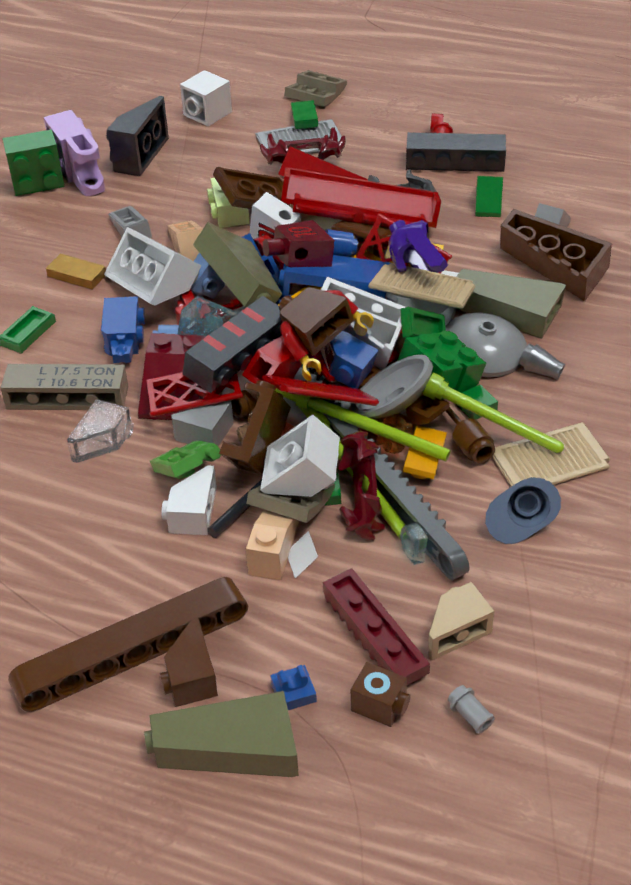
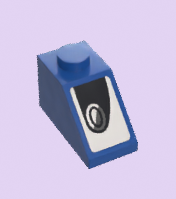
[320,331,379,389]

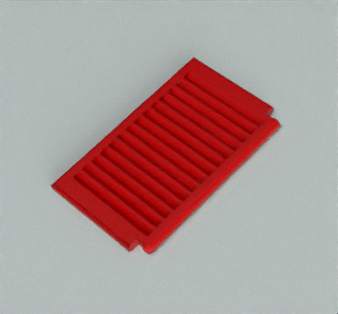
[262,375,379,406]

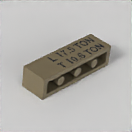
[0,364,128,411]

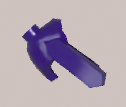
[389,220,448,273]

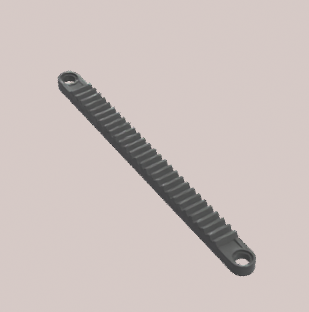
[231,306,470,580]

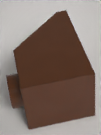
[160,619,218,707]

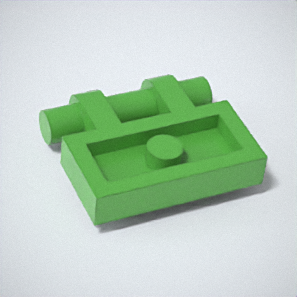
[150,440,221,479]

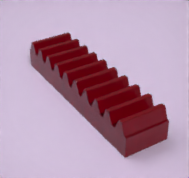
[323,568,430,685]

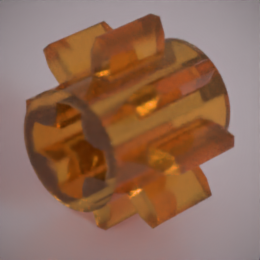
[376,415,413,454]

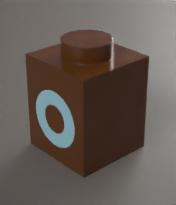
[350,662,410,727]

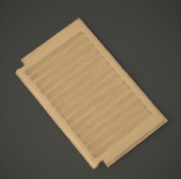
[368,263,476,309]
[492,422,610,487]

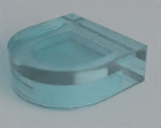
[400,523,428,565]

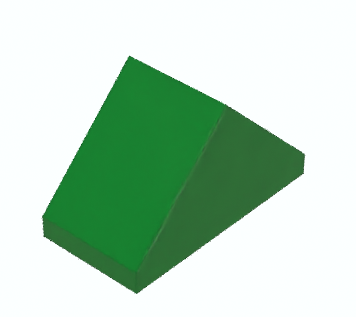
[475,176,503,217]

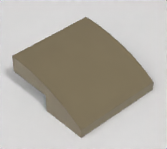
[284,70,347,107]
[246,484,335,523]

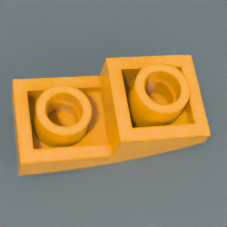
[403,425,447,479]

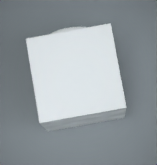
[180,70,232,126]

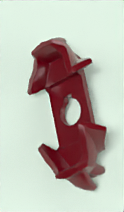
[260,127,346,165]
[337,431,385,541]

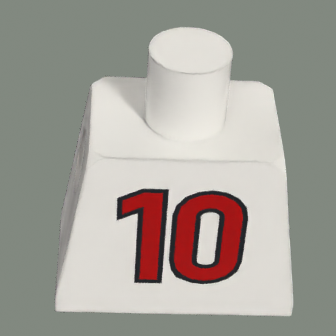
[249,192,302,239]

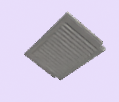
[255,119,342,154]

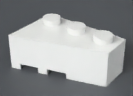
[321,277,405,370]

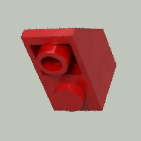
[242,336,302,390]

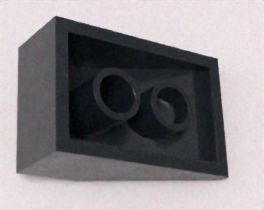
[106,96,169,176]

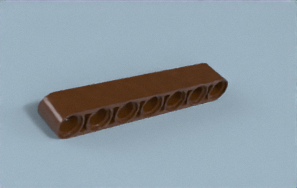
[8,577,249,712]

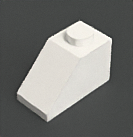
[162,465,217,535]

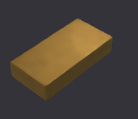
[46,253,106,290]

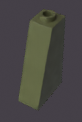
[193,222,282,307]
[456,269,566,339]
[144,691,299,777]

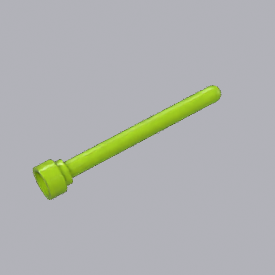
[423,373,564,453]

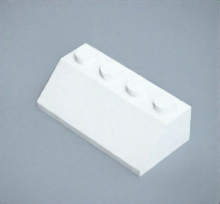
[104,227,202,306]

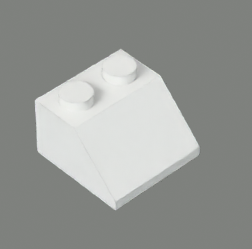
[260,415,340,497]

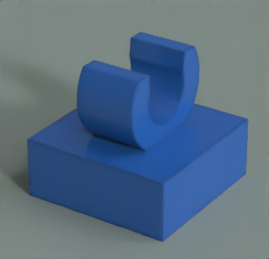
[270,665,317,710]

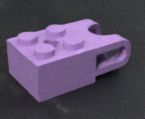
[43,110,105,196]

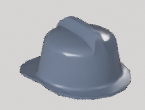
[485,477,561,544]

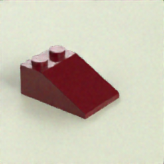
[138,333,206,420]

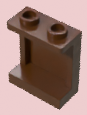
[219,380,291,476]

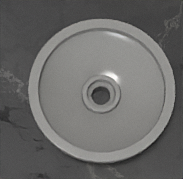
[445,313,527,377]
[351,355,433,419]

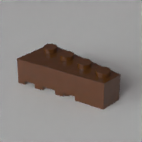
[500,209,612,301]

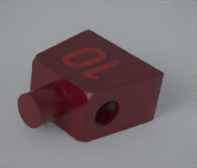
[263,220,335,267]

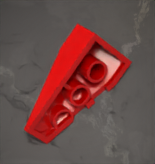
[278,146,368,181]

